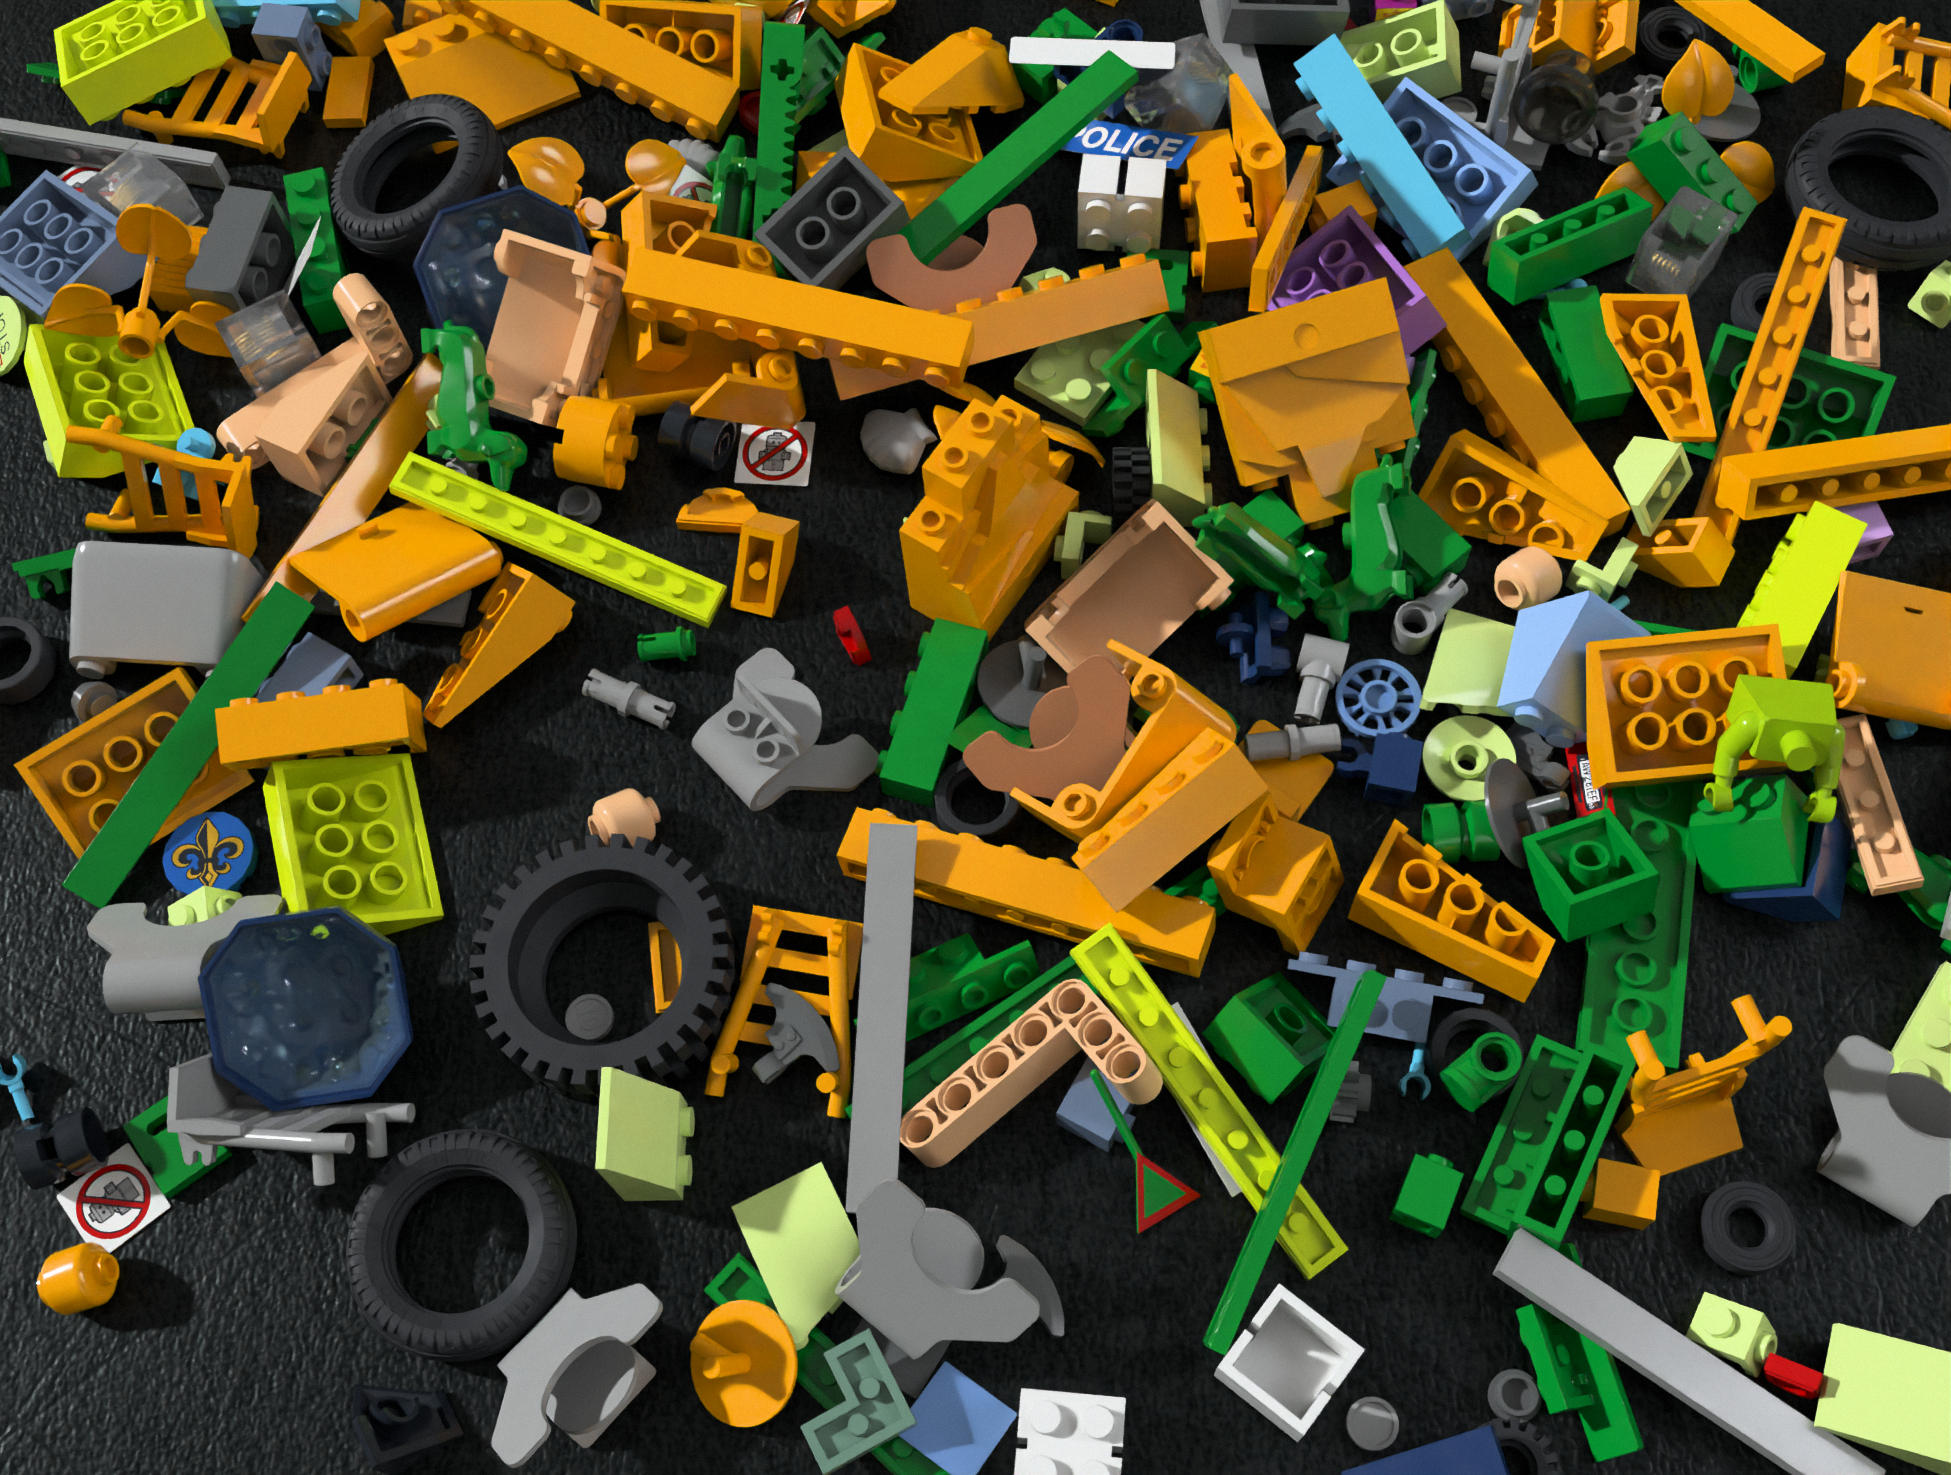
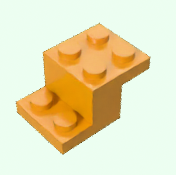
[1498,0,1639,90]
[1207,791,1345,956]

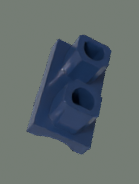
[1216,592,1291,685]

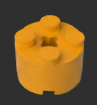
[553,395,639,490]

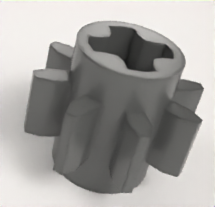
[1330,1061,1371,1123]

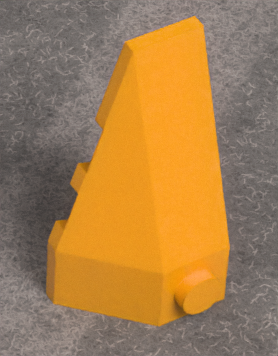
[878,27,1025,115]
[1600,293,1717,442]
[1418,429,1610,562]
[423,561,576,728]

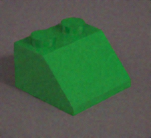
[1689,774,1810,894]
[1522,808,1660,942]
[1202,972,1336,1105]

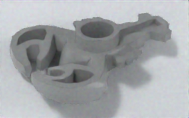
[1562,74,1665,166]

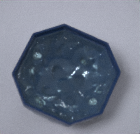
[413,185,591,356]
[198,905,413,1112]

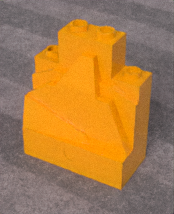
[1198,277,1417,530]
[899,395,1079,642]

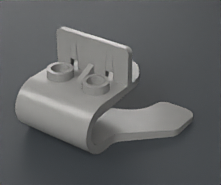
[692,648,879,811]
[87,894,283,1021]
[1817,1035,1951,1227]
[835,1178,1040,1360]
[491,1284,663,1468]

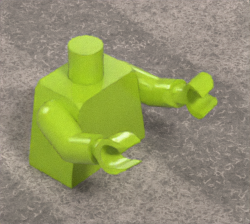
[1704,674,1846,823]

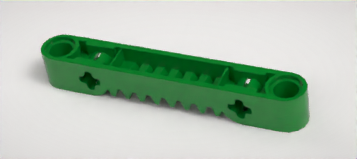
[753,21,805,281]

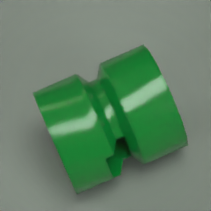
[1422,801,1501,864]

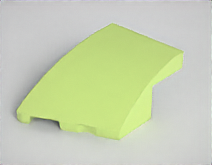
[1419,608,1515,717]
[732,1162,860,1351]

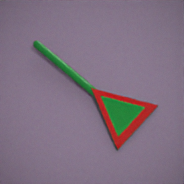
[1090,1069,1201,1234]

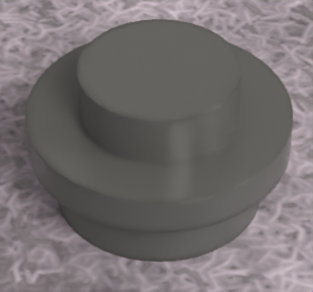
[558,485,602,526]
[71,681,117,723]
[1488,1369,1542,1423]

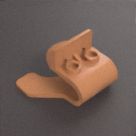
[866,204,1037,315]
[963,654,1138,801]

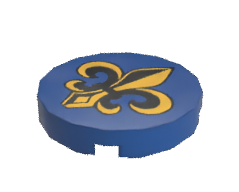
[162,812,259,896]

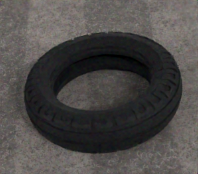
[330,94,504,260]
[1784,106,1951,271]
[346,1129,577,1362]

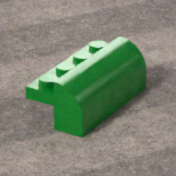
[1460,1034,1636,1251]

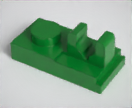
[11,548,76,599]

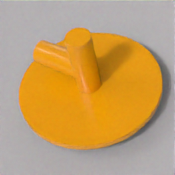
[690,1300,798,1427]

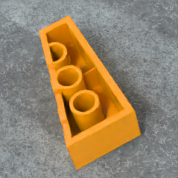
[599,0,762,91]
[1173,128,1258,293]
[621,190,718,373]
[215,678,427,771]
[1071,727,1269,913]
[1347,819,1556,1003]

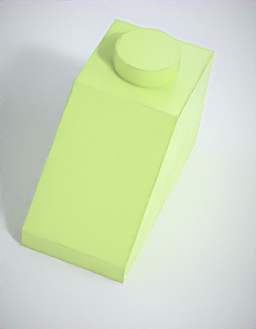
[1613,436,1693,537]

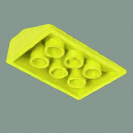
[54,0,232,126]
[24,324,195,478]
[263,753,444,936]

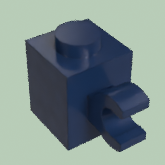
[1335,732,1423,810]

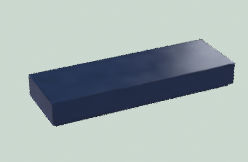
[1341,1425,1510,1475]

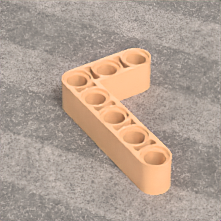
[216,273,413,470]
[900,979,1163,1168]

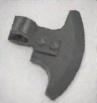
[1277,103,1343,155]
[1505,722,1571,794]
[752,983,840,1084]
[981,1235,1064,1338]

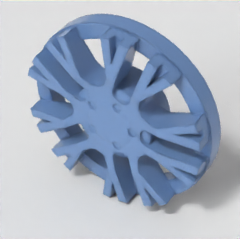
[1335,659,1422,739]

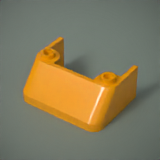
[675,229,806,430]
[1009,639,1237,844]

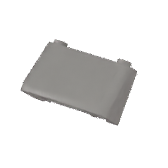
[69,541,265,680]

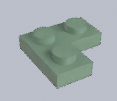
[800,1328,918,1475]

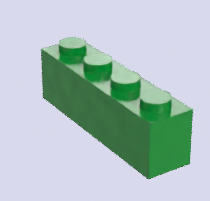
[283,167,351,334]
[1487,187,1654,306]
[875,618,989,808]

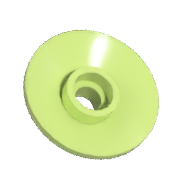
[1422,715,1516,802]

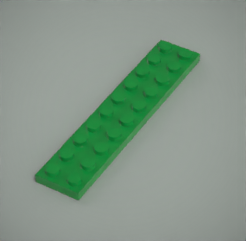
[1575,620,1703,1074]

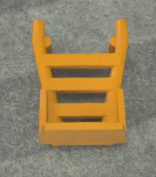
[1841,17,1951,131]
[122,51,312,159]
[66,415,260,559]
[705,905,863,1118]
[1614,994,1792,1177]

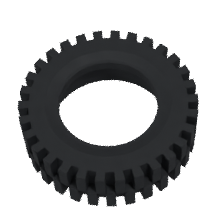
[469,833,742,1103]

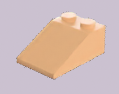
[254,350,393,498]

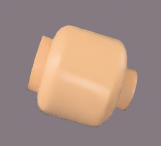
[1494,546,1562,611]
[588,788,660,847]

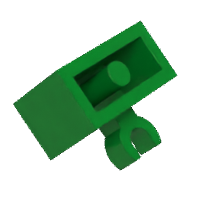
[1009,7,1098,105]

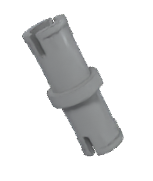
[582,668,676,730]
[1244,723,1341,762]

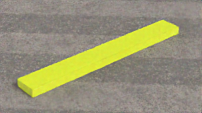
[389,451,727,628]
[1069,922,1349,1280]

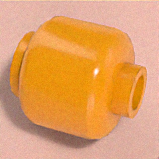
[37,1242,119,1315]

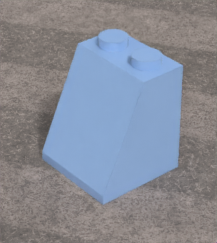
[1497,590,1651,748]

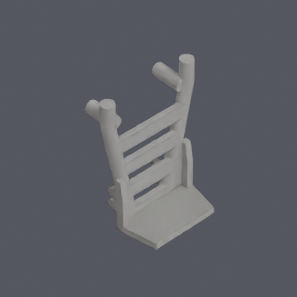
[1469,0,1563,171]
[167,1053,416,1186]

